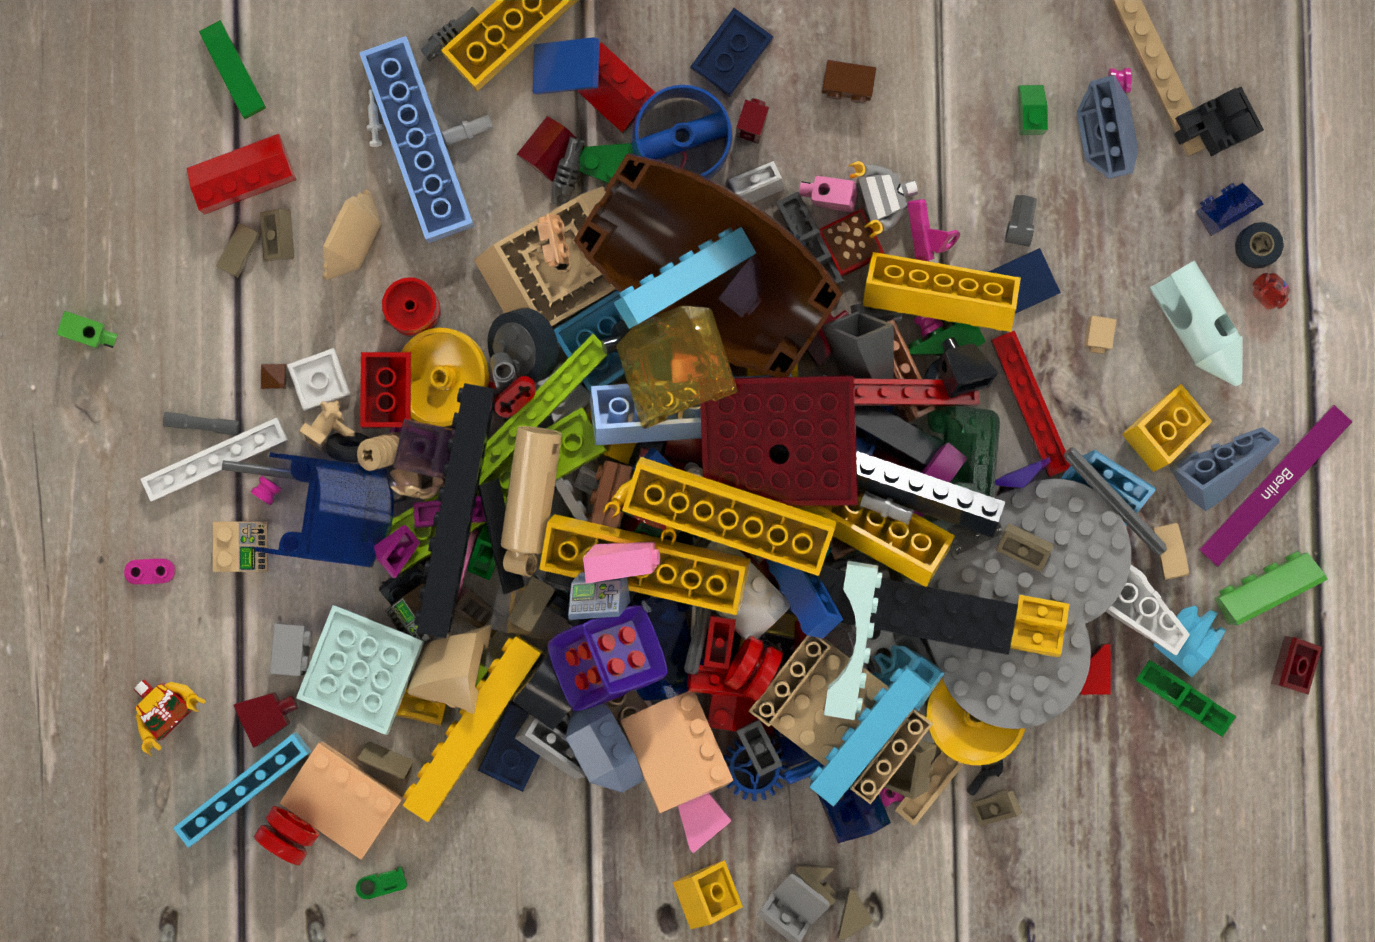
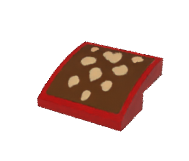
[819,208,885,277]

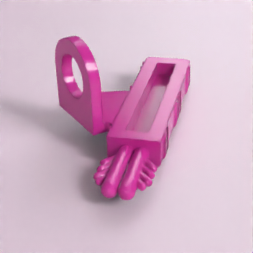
[907,199,960,262]

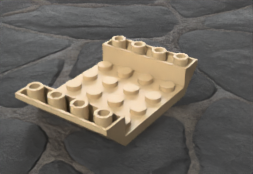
[749,636,933,804]

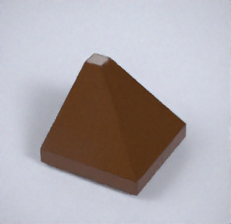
[261,364,286,389]

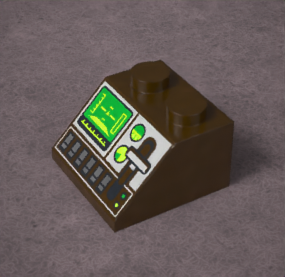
[385,583,454,644]

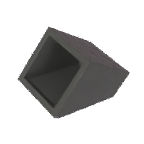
[822,311,894,379]

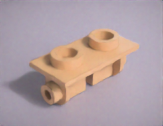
[537,214,570,267]

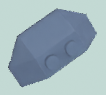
[1077,75,1138,179]
[565,703,644,793]

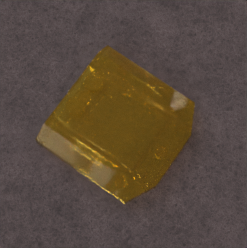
[616,306,738,429]

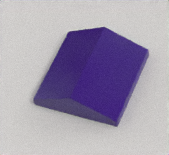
[994,457,1051,488]

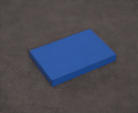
[533,37,599,95]

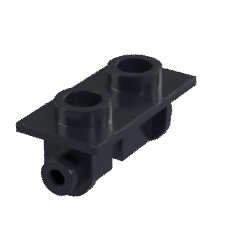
[379,561,427,606]

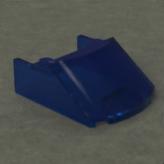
[255,452,394,568]

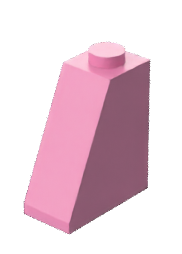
[583,541,660,583]
[678,793,732,853]

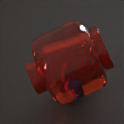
[1253,273,1290,309]

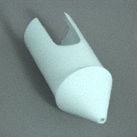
[1149,261,1243,386]

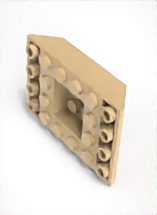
[474,186,617,329]

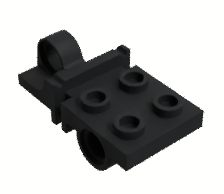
[1174,86,1264,157]

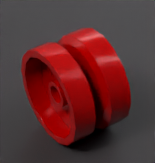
[382,277,441,337]
[724,635,783,701]
[254,806,320,866]

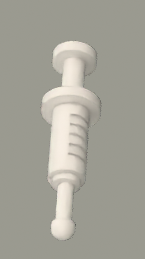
[366,89,383,147]

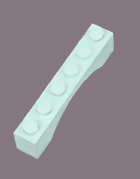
[824,561,882,720]

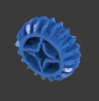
[723,739,788,801]

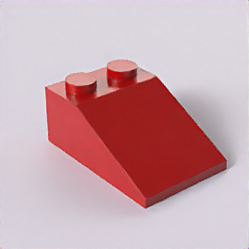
[708,694,781,737]

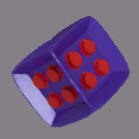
[548,605,667,711]

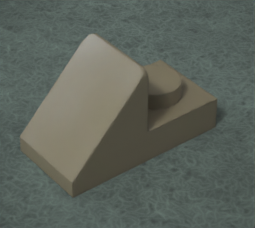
[971,789,1022,826]
[794,864,836,907]

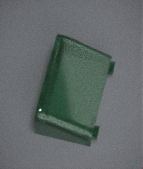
[927,406,1000,498]

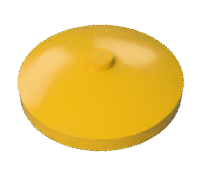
[401,328,489,428]
[926,678,1025,765]

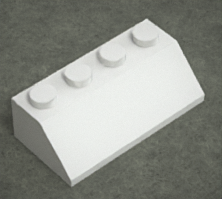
[706,541,790,640]

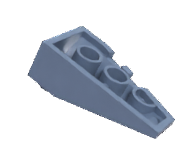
[1170,427,1280,511]

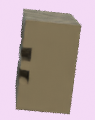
[884,739,937,799]

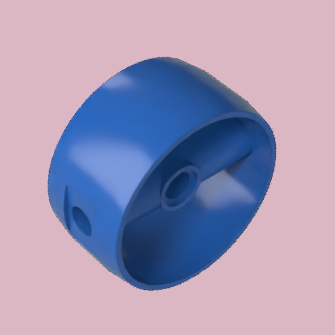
[632,85,732,179]

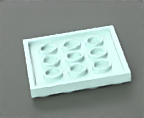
[296,605,425,735]

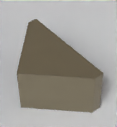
[837,887,874,941]

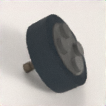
[487,308,559,382]

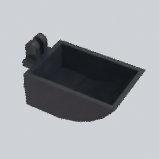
[513,644,571,730]

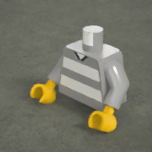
[848,161,918,238]

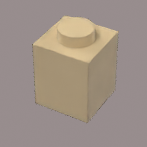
[1084,316,1117,354]

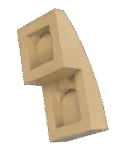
[1153,523,1189,580]

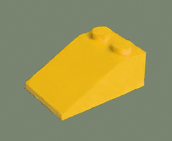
[1122,384,1212,472]

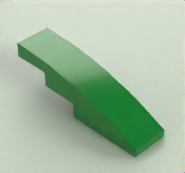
[199,20,266,119]
[1136,660,1236,738]

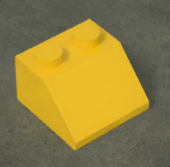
[672,860,743,929]

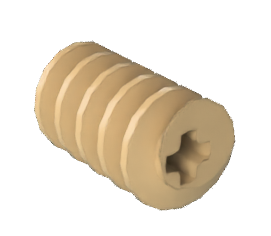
[357,432,410,471]

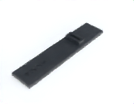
[478,478,525,594]

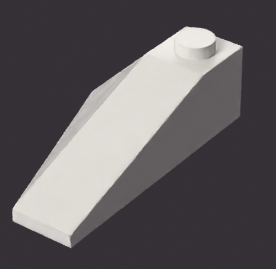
[1105,565,1190,655]

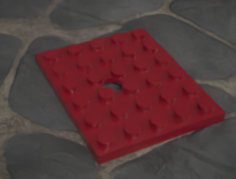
[699,376,858,506]

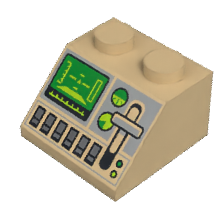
[213,522,268,572]

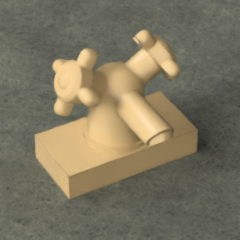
[299,401,356,453]

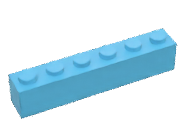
[613,227,756,329]
[809,666,930,807]
[173,732,312,848]

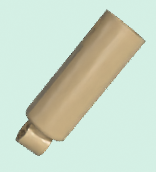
[501,426,562,577]

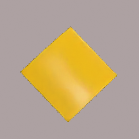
[1010,595,1070,658]
[396,678,447,726]

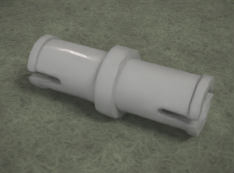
[441,114,493,146]
[860,491,914,525]

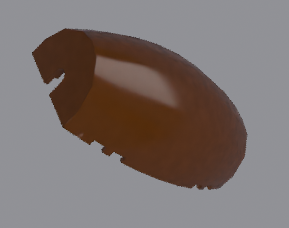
[573,153,843,377]

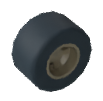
[1235,222,1284,269]

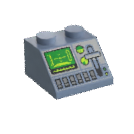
[568,572,630,620]

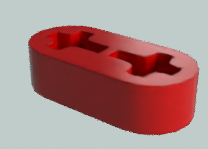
[495,376,536,418]

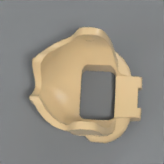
[390,451,445,499]

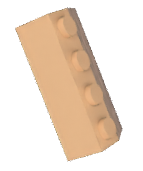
[619,690,733,814]
[280,741,404,860]

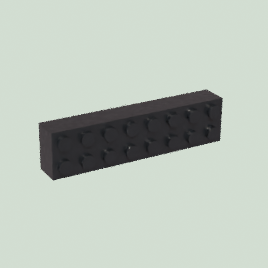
[819,567,1018,655]

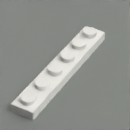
[141,418,289,502]

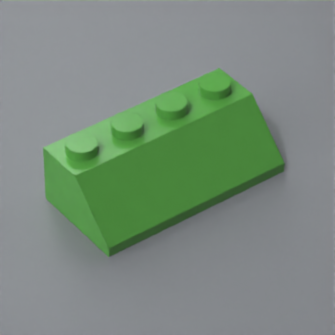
[1214,551,1328,625]

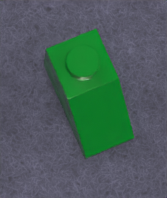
[1018,85,1048,135]
[467,523,496,581]

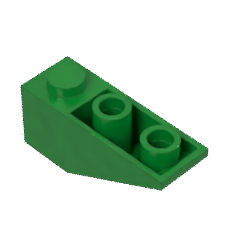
[908,322,986,356]

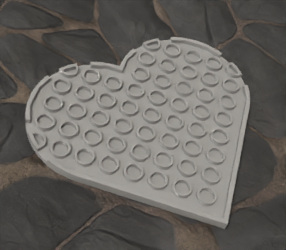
[899,479,1131,729]

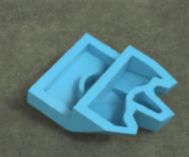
[1153,606,1226,677]
[873,645,945,710]

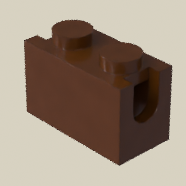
[822,60,877,104]

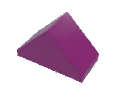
[374,525,420,578]

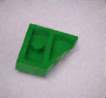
[579,143,634,184]

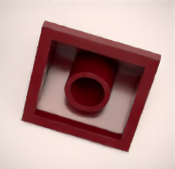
[517,116,586,183]
[1271,636,1322,695]

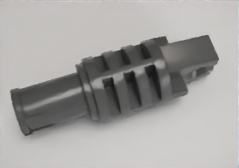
[421,6,480,61]
[551,137,585,206]

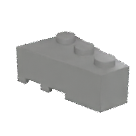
[515,713,586,779]

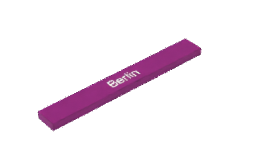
[1198,405,1352,567]

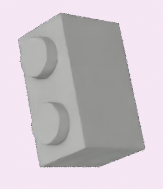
[270,623,311,676]

